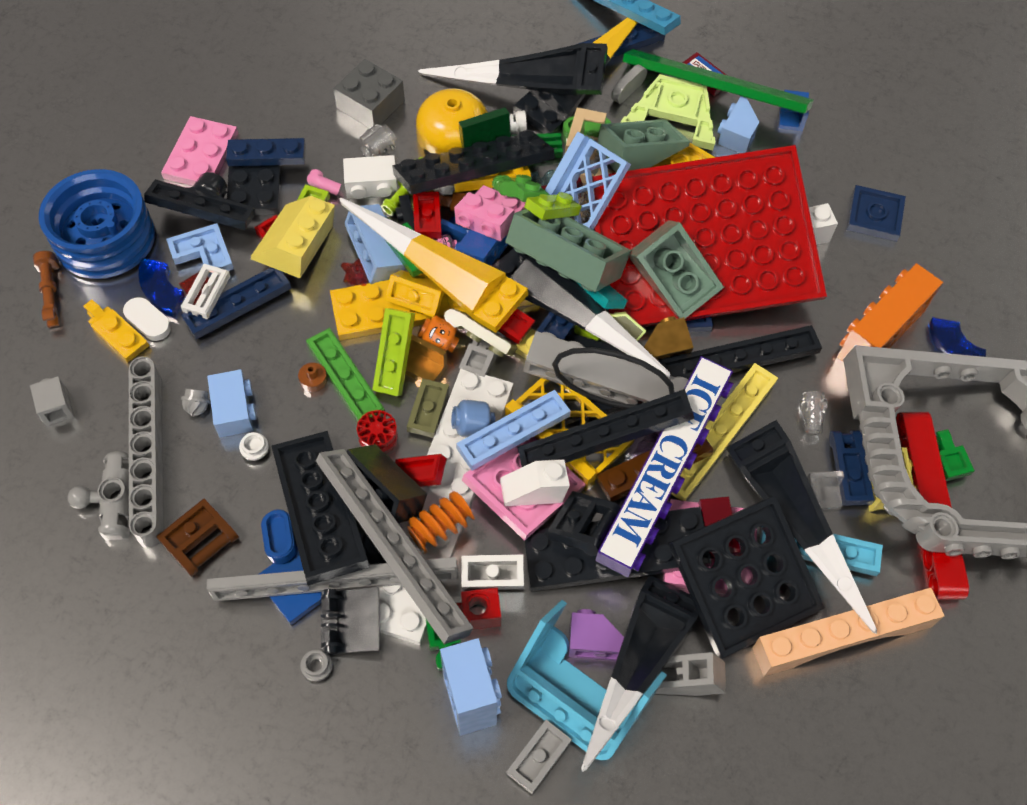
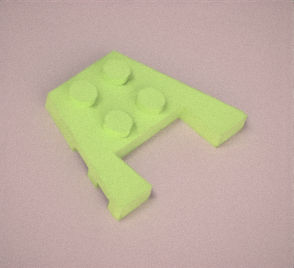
[621,74,716,151]

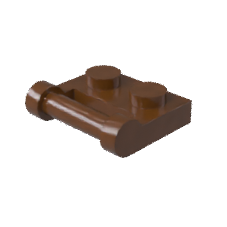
[156,498,239,577]

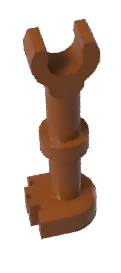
[33,251,60,328]

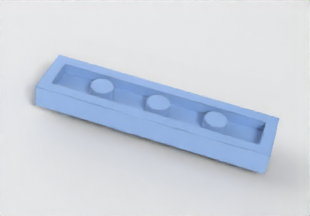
[456,390,571,471]

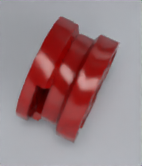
[356,410,398,454]

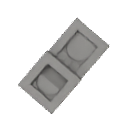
[459,331,506,377]

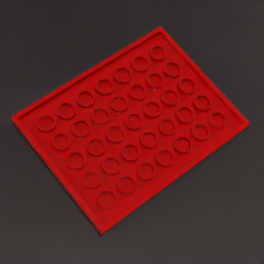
[592,145,827,327]

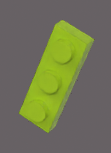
[372,308,415,396]

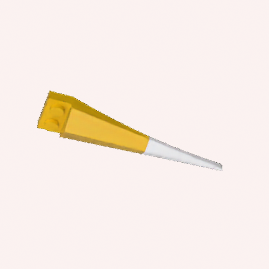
[340,198,528,333]

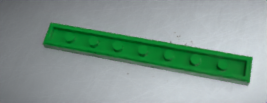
[623,49,814,114]

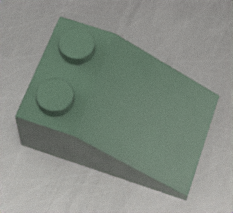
[596,119,690,172]
[629,220,724,319]

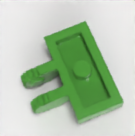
[492,174,549,202]

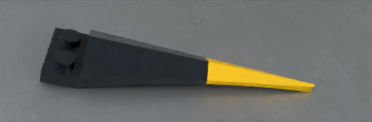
[513,17,638,134]

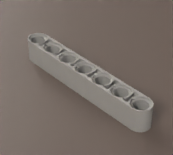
[129,356,164,547]

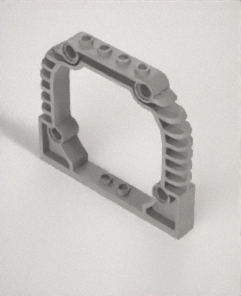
[843,345,1027,559]

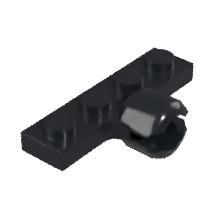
[144,172,255,230]

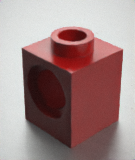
[456,587,501,630]

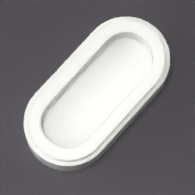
[123,297,171,341]

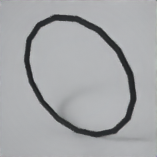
[552,347,675,409]

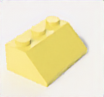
[251,196,335,278]

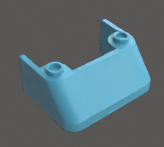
[507,600,667,760]

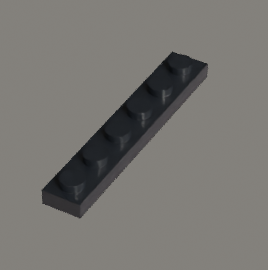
[658,325,822,380]
[517,389,695,467]

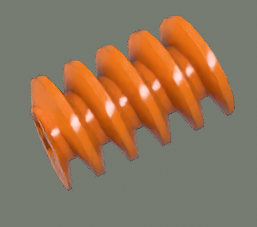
[407,491,475,554]

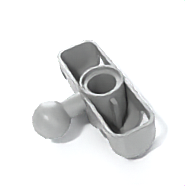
[67,451,130,540]

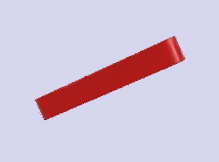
[896,412,969,600]

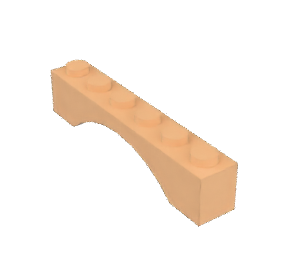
[752,588,944,677]

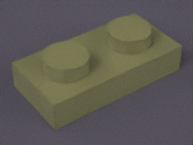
[407,378,449,438]

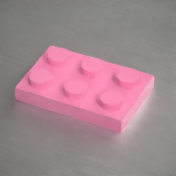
[161,116,238,186]

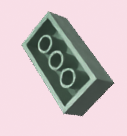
[505,209,631,292]

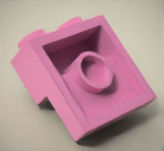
[454,185,526,241]

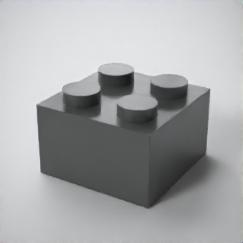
[333,59,405,131]

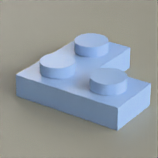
[166,223,234,277]

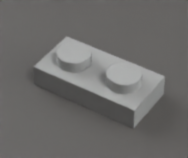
[506,720,572,794]

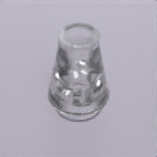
[799,391,828,435]

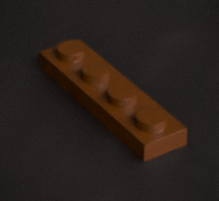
[597,439,713,502]

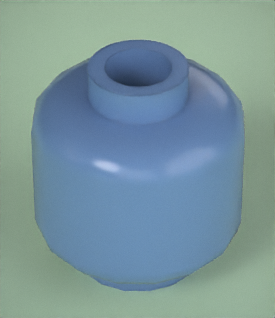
[451,400,495,437]

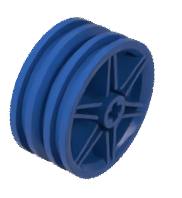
[39,169,155,279]

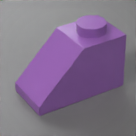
[568,609,624,661]

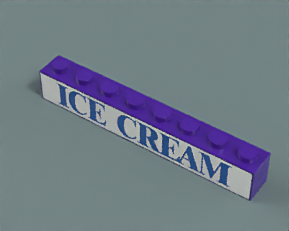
[595,356,734,578]

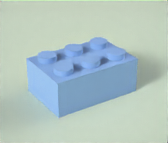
[440,638,502,736]

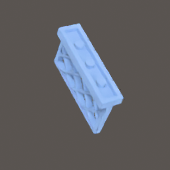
[545,131,631,230]

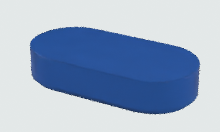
[261,509,297,564]

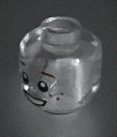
[359,124,397,157]

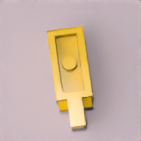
[83,299,149,363]

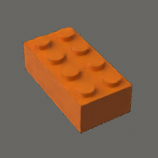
[837,263,943,362]

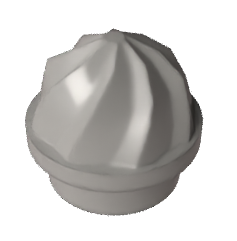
[181,389,210,416]

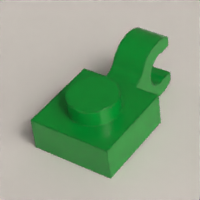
[936,429,975,481]

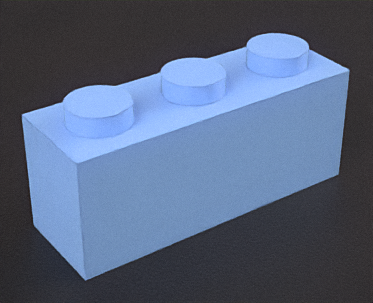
[345,204,405,284]

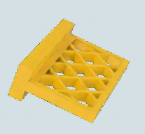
[505,378,635,491]

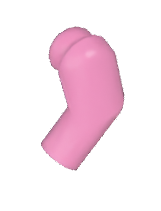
[307,169,341,196]

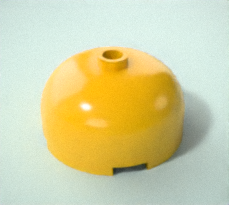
[416,88,488,154]

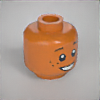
[417,315,459,353]

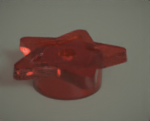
[341,258,367,286]

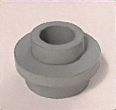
[300,649,333,681]

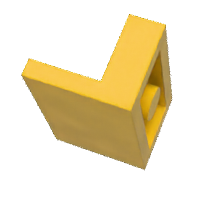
[384,270,446,317]

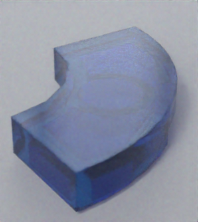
[138,258,185,317]
[929,317,986,357]

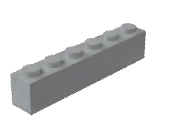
[523,331,688,405]

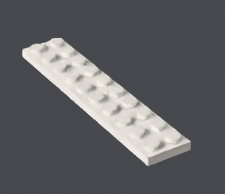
[379,369,514,645]

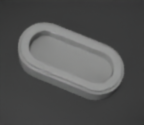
[611,64,647,104]

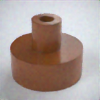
[298,363,327,392]

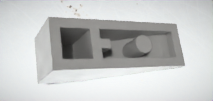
[646,652,726,696]

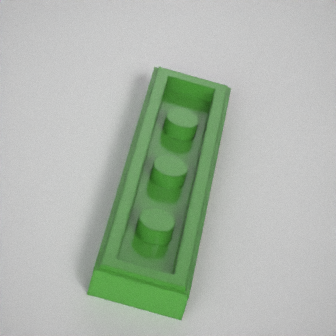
[306,328,385,421]

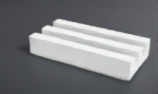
[181,264,230,319]

